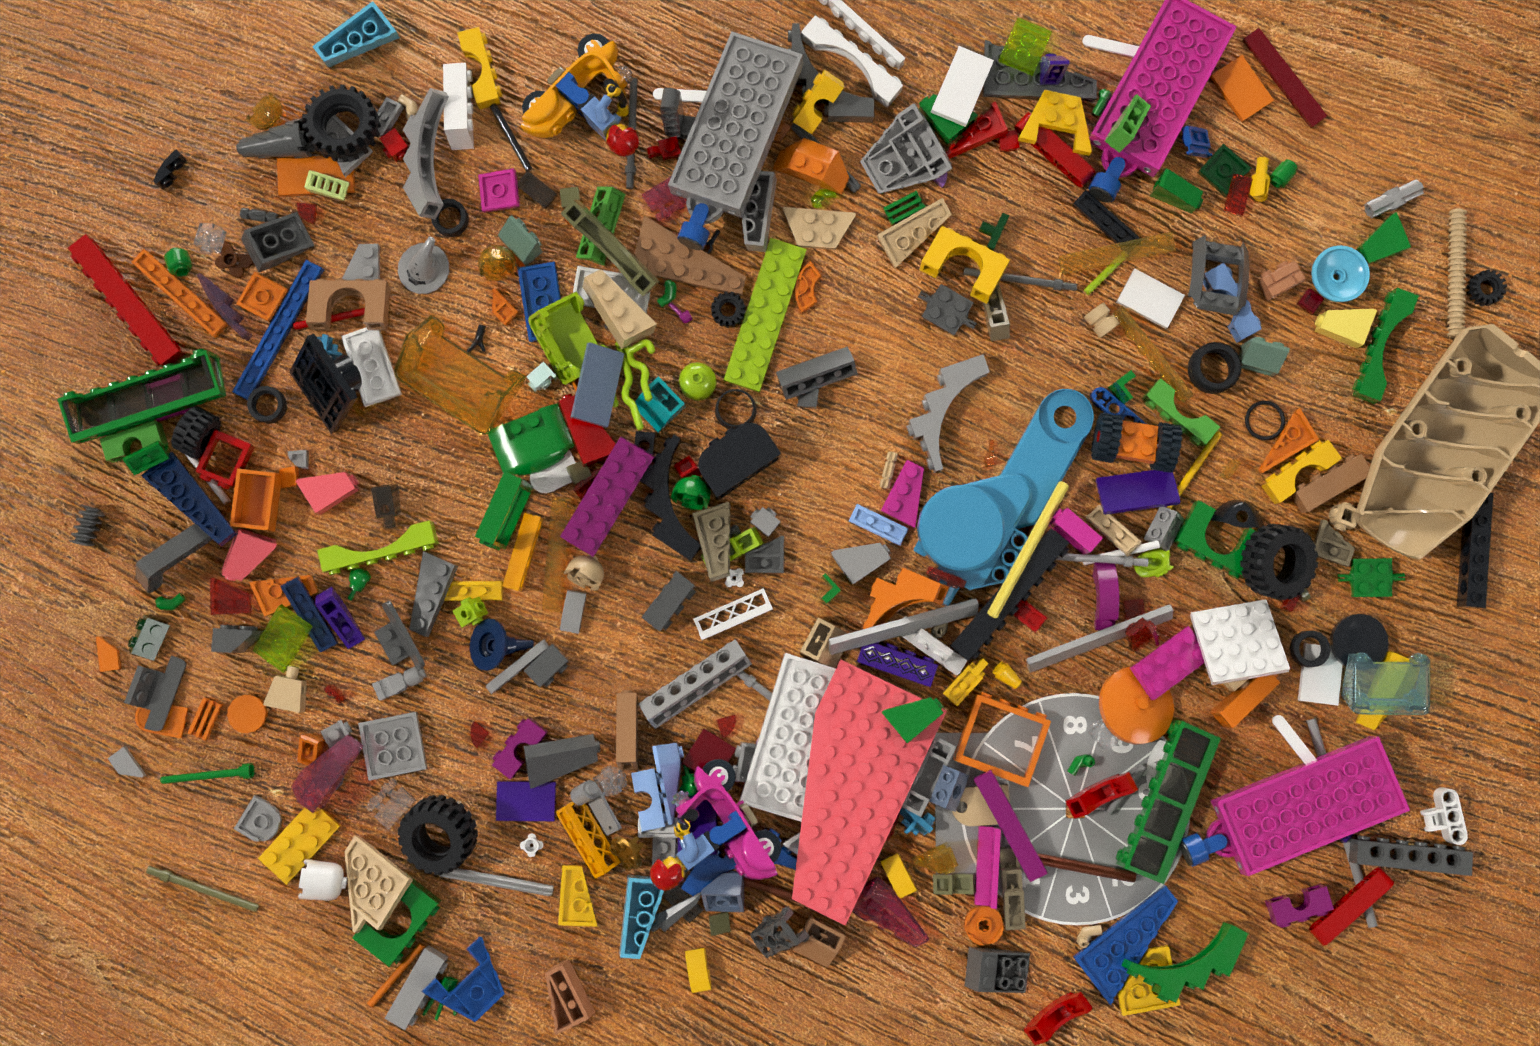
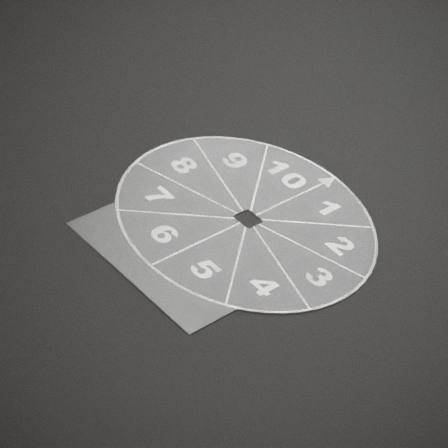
[935,693,1190,925]

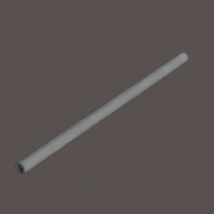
[1306,718,1378,928]

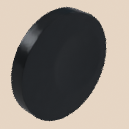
[1330,614,1389,670]

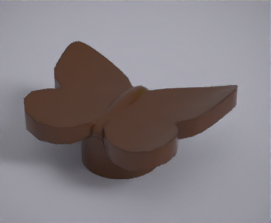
[215,241,254,278]

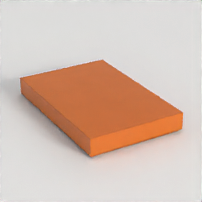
[1210,55,1274,123]

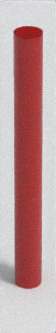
[293,308,365,330]

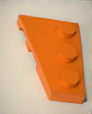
[249,575,320,617]

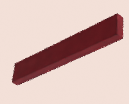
[1242,28,1328,128]

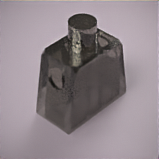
[371,483,401,528]

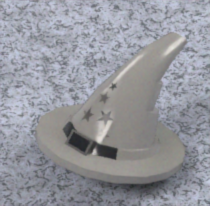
[398,236,449,294]

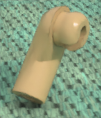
[398,94,418,119]
[1077,925,1102,948]

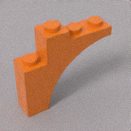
[863,568,949,629]

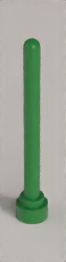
[160,763,254,784]

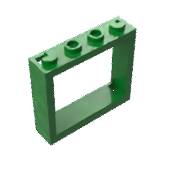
[475,471,533,551]

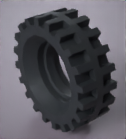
[302,84,381,162]

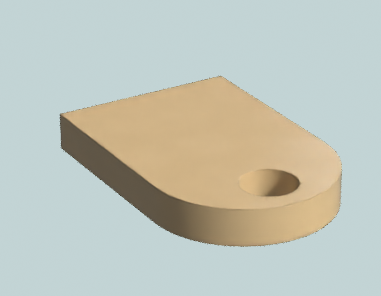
[952,784,1010,826]

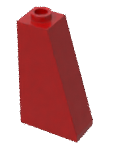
[559,394,616,467]

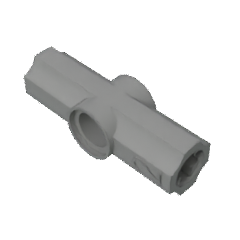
[1364,179,1424,219]

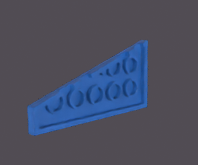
[1073,885,1178,1006]

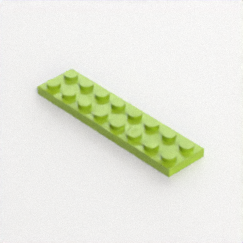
[724,238,807,393]

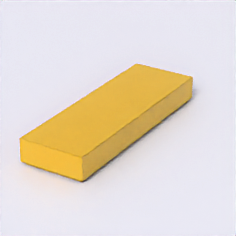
[444,581,503,601]

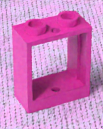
[1048,508,1103,554]

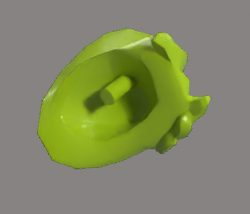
[1134,549,1174,577]

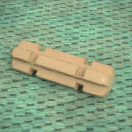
[880,452,898,489]

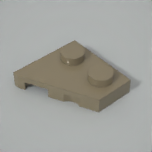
[1314,519,1355,567]

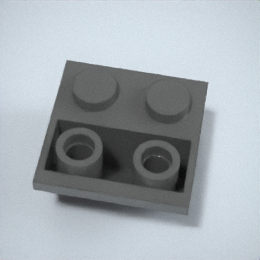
[211,625,264,653]

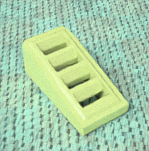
[304,170,350,201]

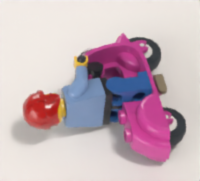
[650,759,781,890]

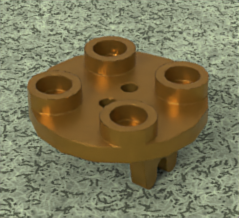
[609,836,644,871]

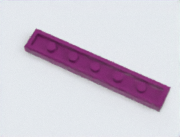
[974,770,1048,882]

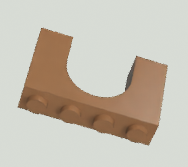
[306,279,390,330]

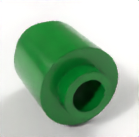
[1270,159,1298,188]

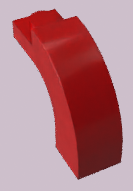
[1065,772,1138,819]
[1023,992,1093,1046]

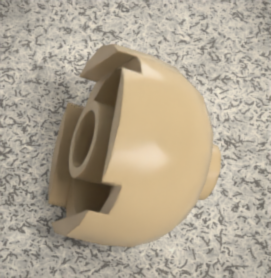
[564,555,604,591]

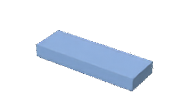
[849,504,908,546]

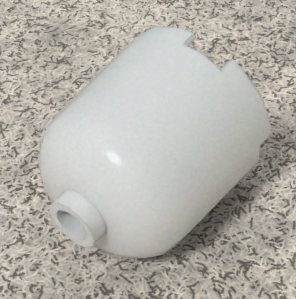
[298,859,347,901]

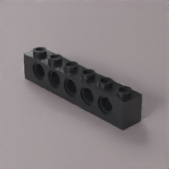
[1457,493,1494,609]

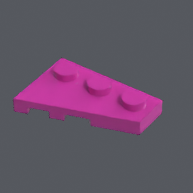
[881,460,924,528]

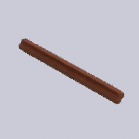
[1038,853,1136,883]

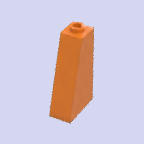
[1210,674,1280,728]

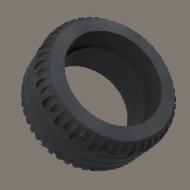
[1188,342,1242,394]

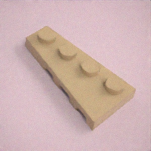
[876,198,952,269]

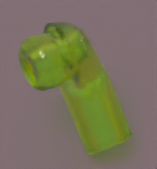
[811,189,836,208]

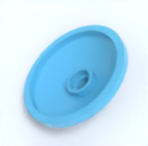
[1311,245,1370,302]

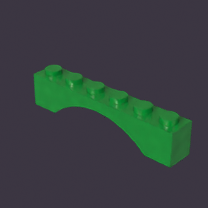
[1352,287,1419,404]

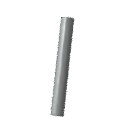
[1106,764,1147,815]

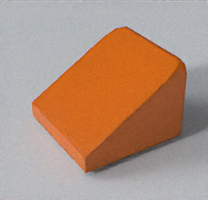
[279,466,300,489]

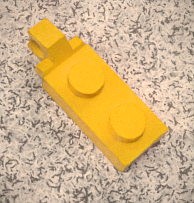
[943,658,989,706]

